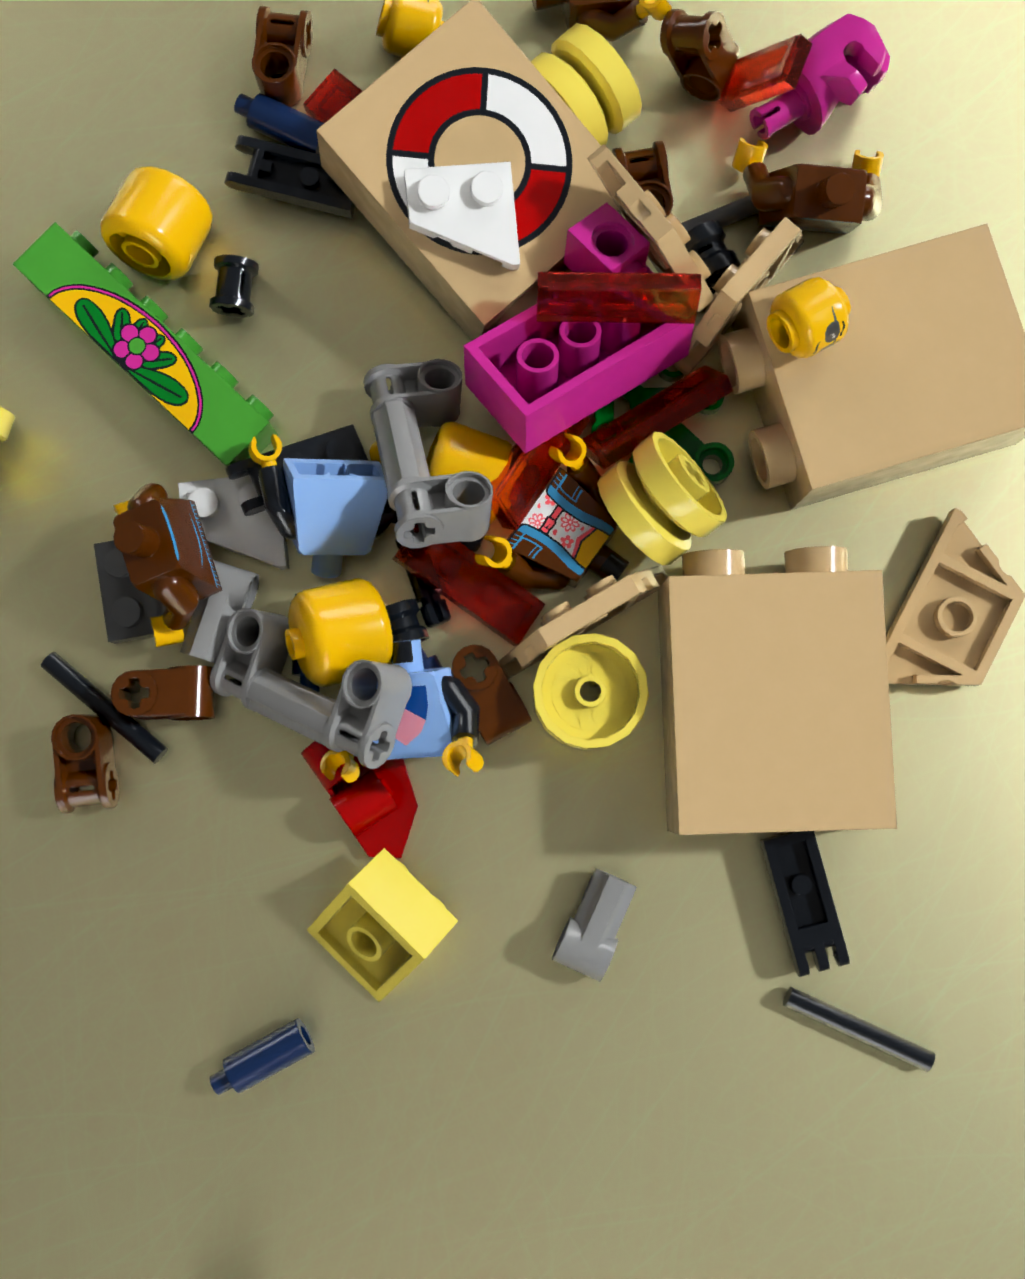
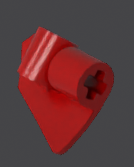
[301,741,418,858]

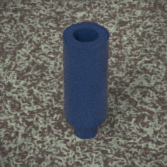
[234,93,324,154]
[210,1018,315,1095]

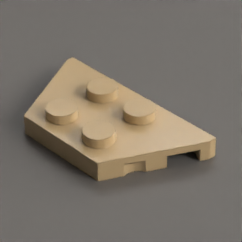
[587,144,715,312]
[673,217,804,376]
[886,508,1025,686]
[498,565,668,679]

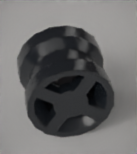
[386,599,430,643]

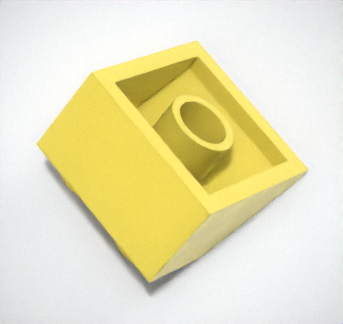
[307,848,458,1002]

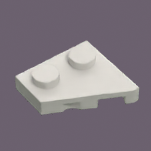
[404,162,520,270]
[178,475,290,570]

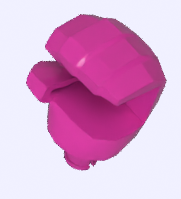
[749,13,890,140]

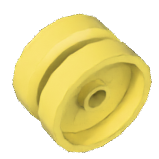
[531,23,642,146]
[597,431,727,565]
[532,633,649,750]

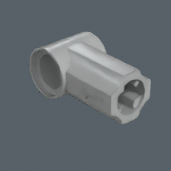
[180,560,259,663]
[552,868,637,981]

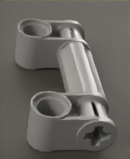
[363,359,493,548]
[209,608,412,769]

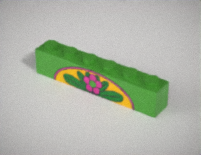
[13,222,278,467]

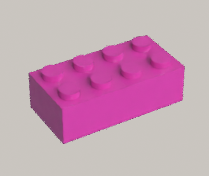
[463,265,696,454]

